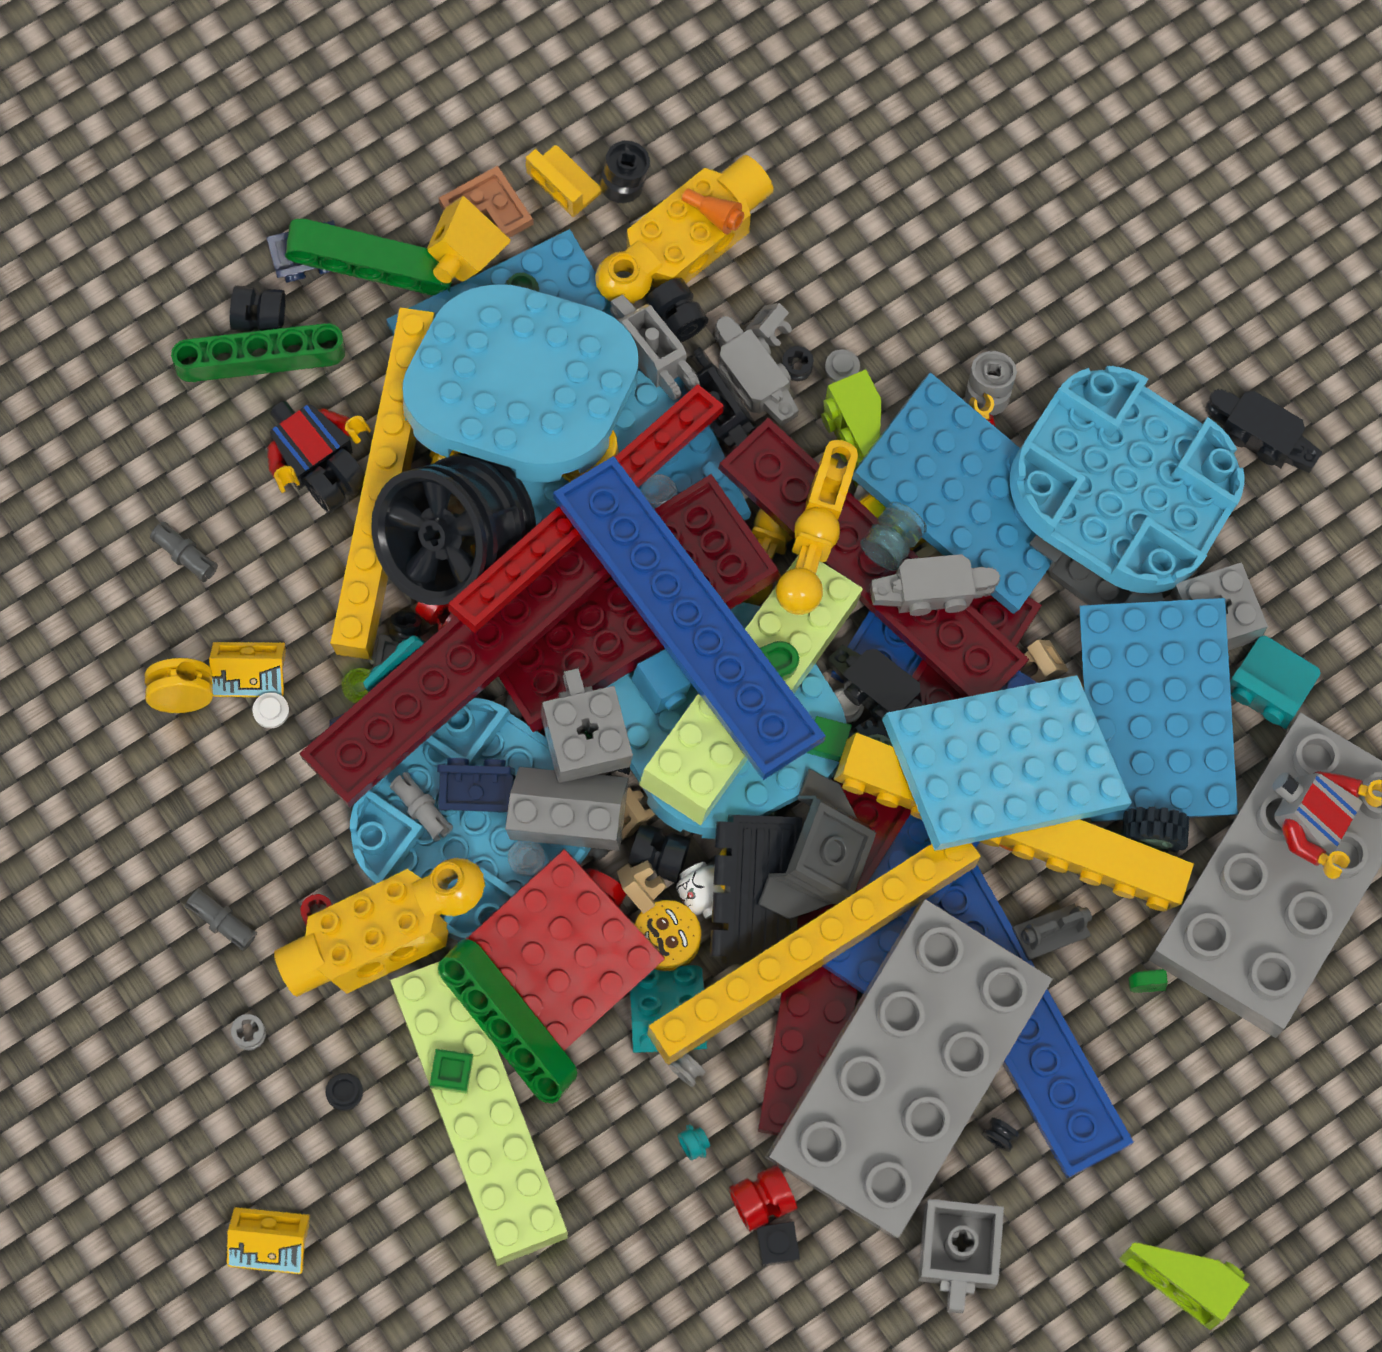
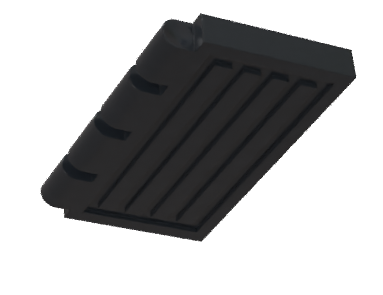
[710,814,802,964]

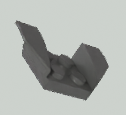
[1029,535,1164,605]
[758,769,876,919]

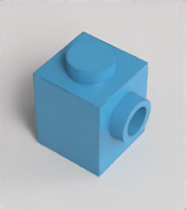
[631,649,691,715]

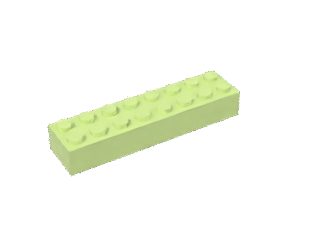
[639,555,863,825]
[390,961,568,1266]

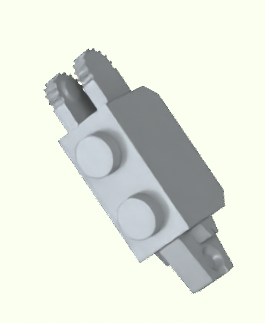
[611,294,700,400]
[715,316,799,426]
[870,554,1000,616]

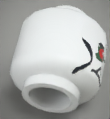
[676,862,724,919]

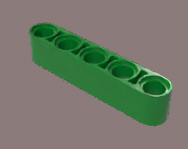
[285,219,451,296]
[171,323,345,382]
[438,939,577,1103]

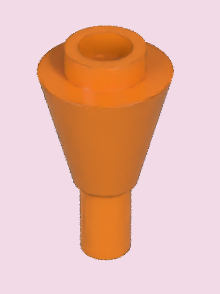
[682,188,744,234]

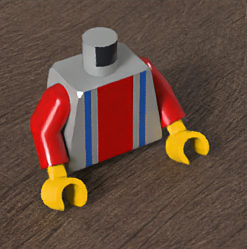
[1272,771,1382,879]

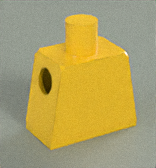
[427,196,511,283]

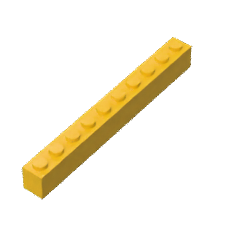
[330,307,435,660]
[834,733,1194,912]
[647,843,981,1065]

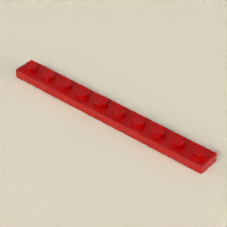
[448,384,724,633]

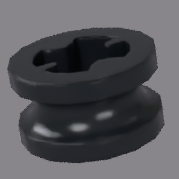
[782,346,814,382]
[389,611,422,643]
[982,1117,1020,1152]

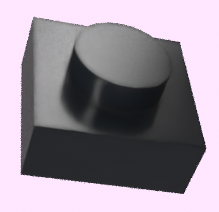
[756,1221,800,1267]

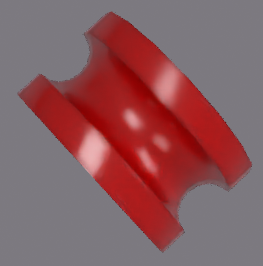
[300,894,333,926]

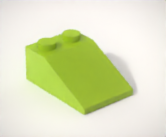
[1119,1242,1250,1330]

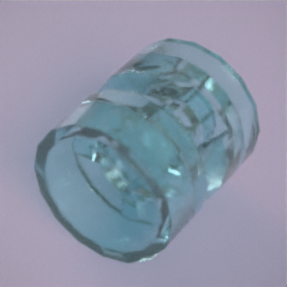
[860,502,927,570]

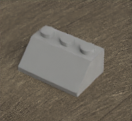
[505,767,629,851]

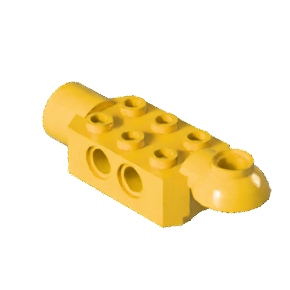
[595,155,774,303]
[274,858,485,997]

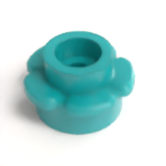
[678,1124,710,1161]

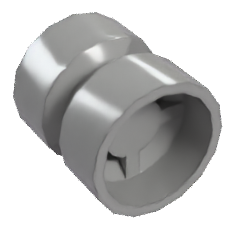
[965,351,1017,415]

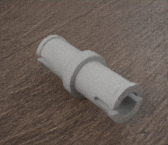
[390,772,453,842]

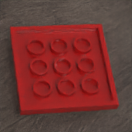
[465,848,665,1051]

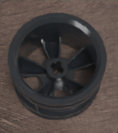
[371,453,536,605]

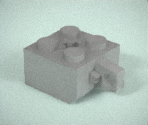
[1170,562,1268,650]
[541,668,633,783]
[918,1199,1004,1314]

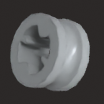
[231,1014,266,1051]
[668,1054,706,1087]

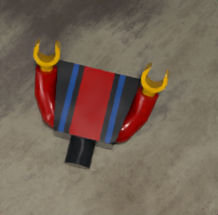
[267,401,371,493]

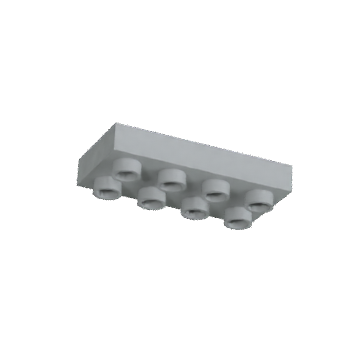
[1149,712,1382,1038]
[764,899,1053,1238]

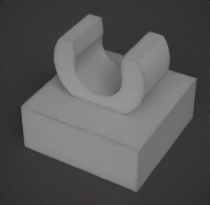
[744,303,792,347]

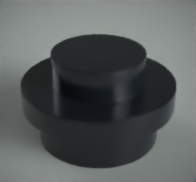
[326,1073,363,1111]

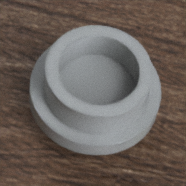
[825,349,860,382]

